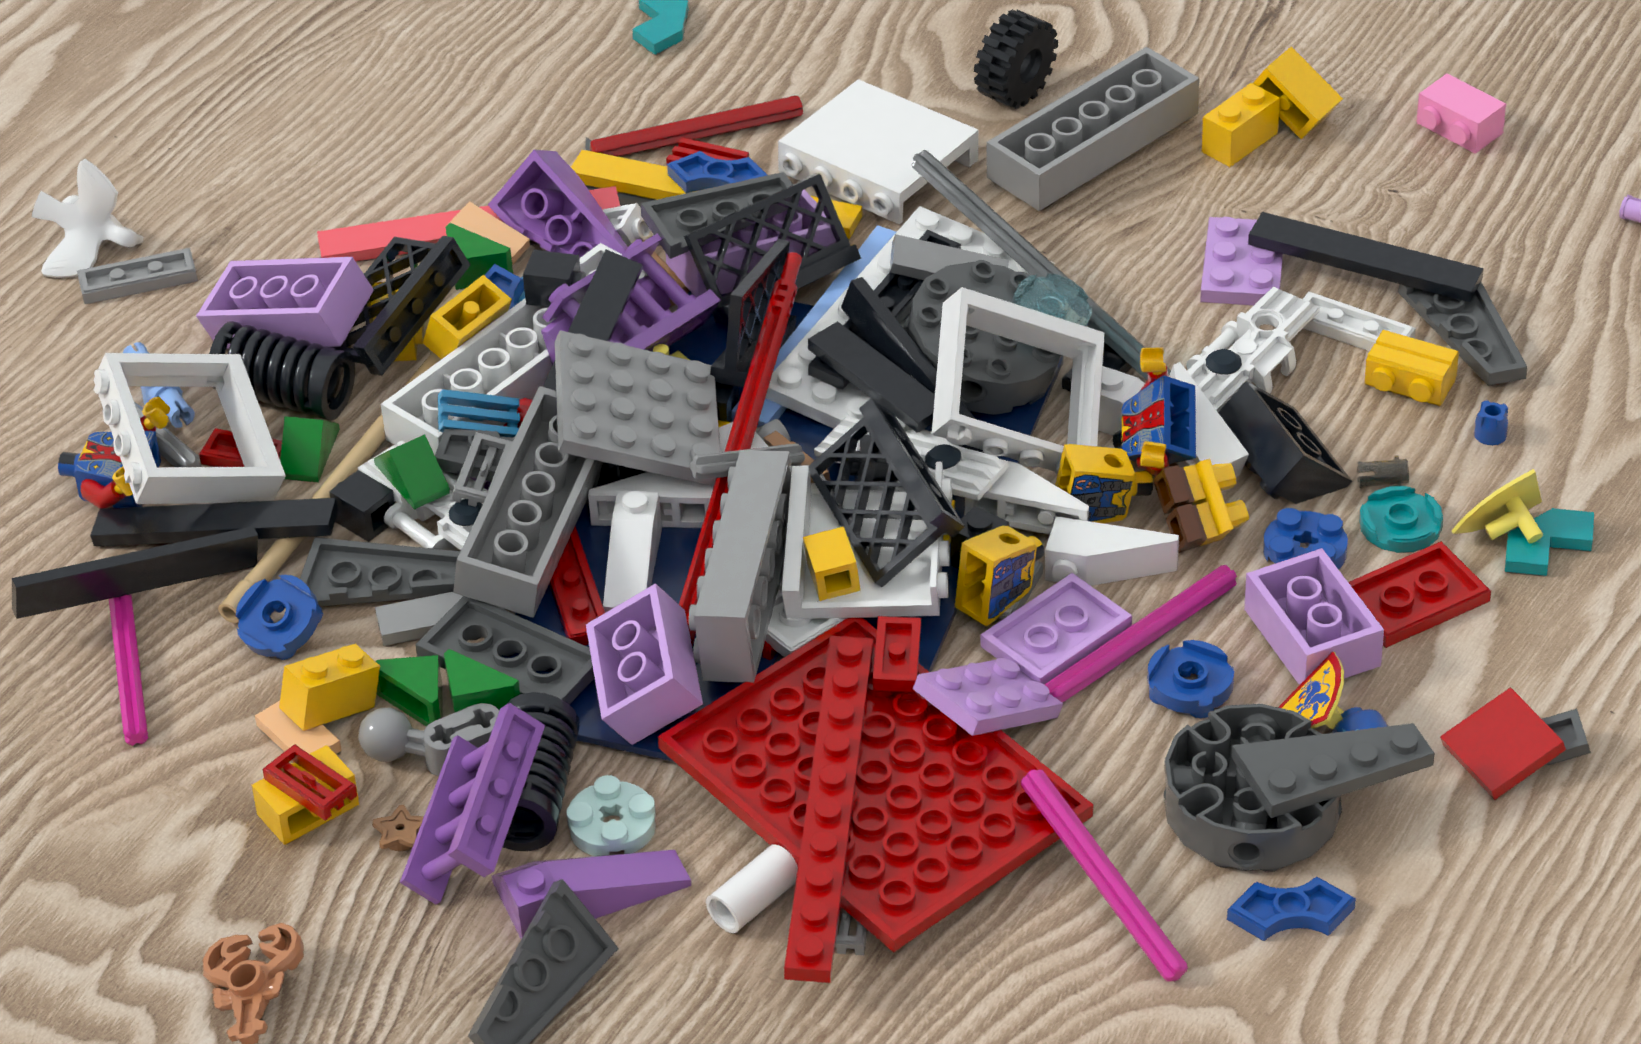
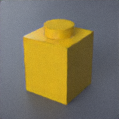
[803,526,861,601]

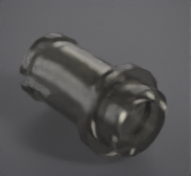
[1357,455,1409,488]

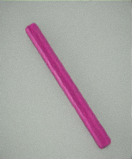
[1044,565,1237,703]
[109,594,148,746]
[1021,769,1188,982]

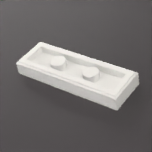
[1303,292,1416,351]

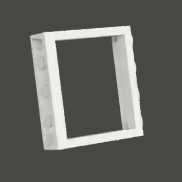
[932,287,1105,474]
[94,353,286,504]

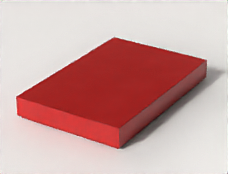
[1348,541,1491,648]

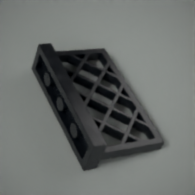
[684,174,861,323]
[332,236,471,376]
[710,239,796,388]
[809,398,965,587]

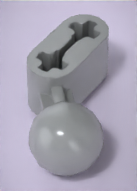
[358,703,499,777]

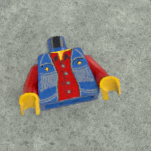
[1112,347,1196,477]
[58,397,170,509]

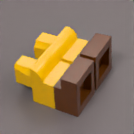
[1153,459,1249,553]

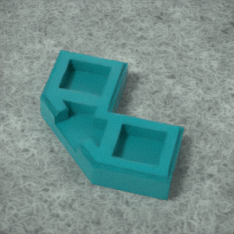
[632,0,689,55]
[1504,508,1594,576]

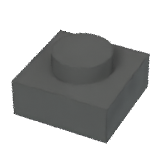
[1542,709,1591,765]

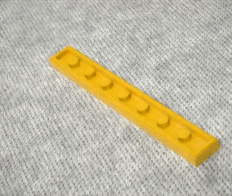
[571,150,863,239]

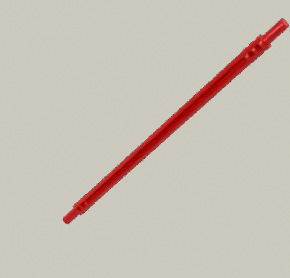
[679,252,802,647]

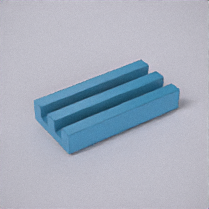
[438,389,520,438]

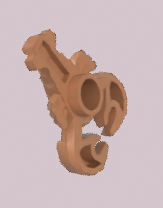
[203,923,304,1044]

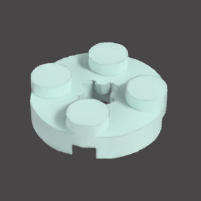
[566,775,656,856]

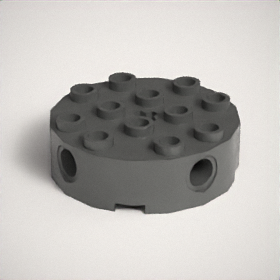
[903,260,1065,415]
[1163,704,1342,872]

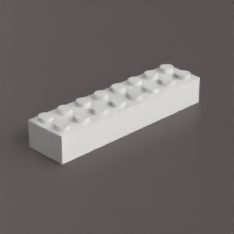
[381,243,648,455]

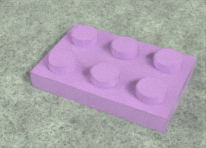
[1200,217,1283,305]
[980,573,1132,684]
[913,658,1063,736]

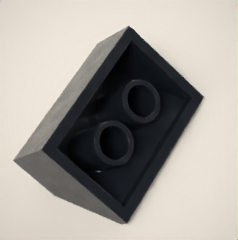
[1218,381,1353,504]

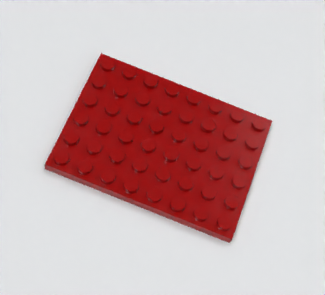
[658,618,1094,953]

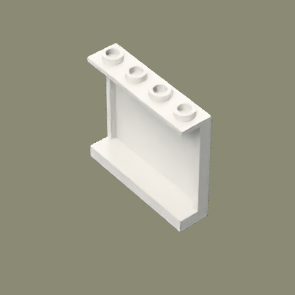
[778,79,979,224]
[782,462,952,619]

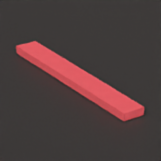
[317,186,620,261]

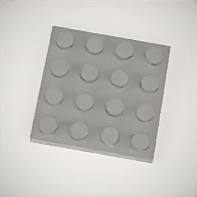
[555,330,720,486]

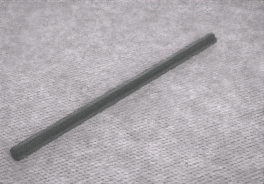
[912,150,1171,380]

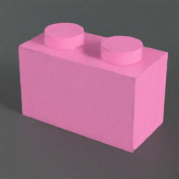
[1417,74,1506,154]

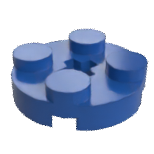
[1263,508,1348,570]
[236,575,323,660]
[1147,640,1234,718]

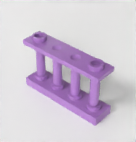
[543,234,721,352]
[400,703,545,904]

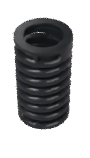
[209,321,355,421]
[503,692,580,852]

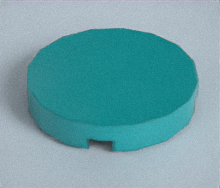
[1359,486,1443,553]

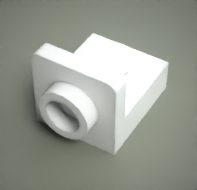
[603,203,654,247]

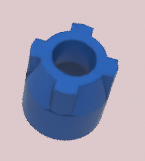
[1474,400,1508,445]

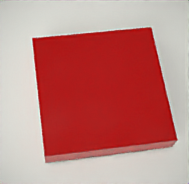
[1440,687,1566,800]

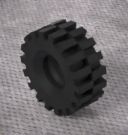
[974,10,1058,109]

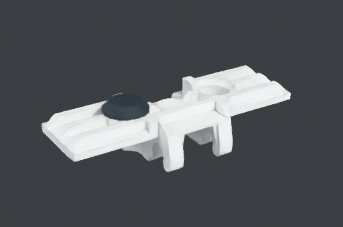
[1186,287,1320,412]
[814,416,1009,501]
[357,440,488,551]

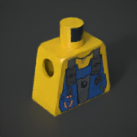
[1055,444,1153,524]
[955,525,1044,626]

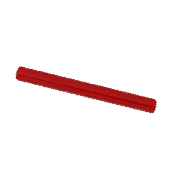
[590,95,803,157]

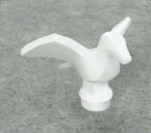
[32,159,144,278]

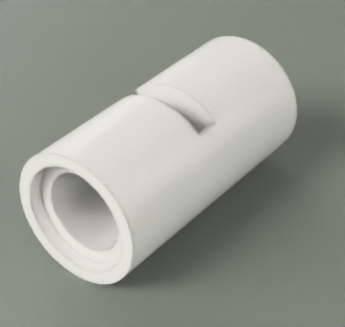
[706,844,798,933]

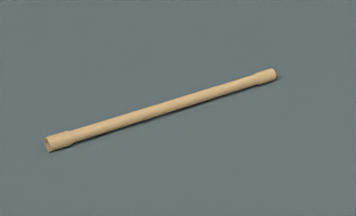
[218,351,441,623]

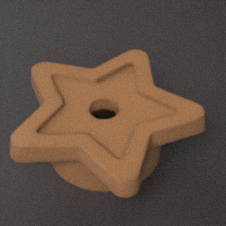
[372,805,424,851]

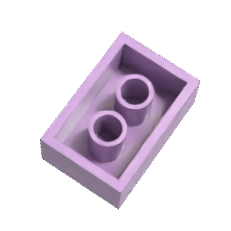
[1244,548,1384,685]
[586,583,703,745]

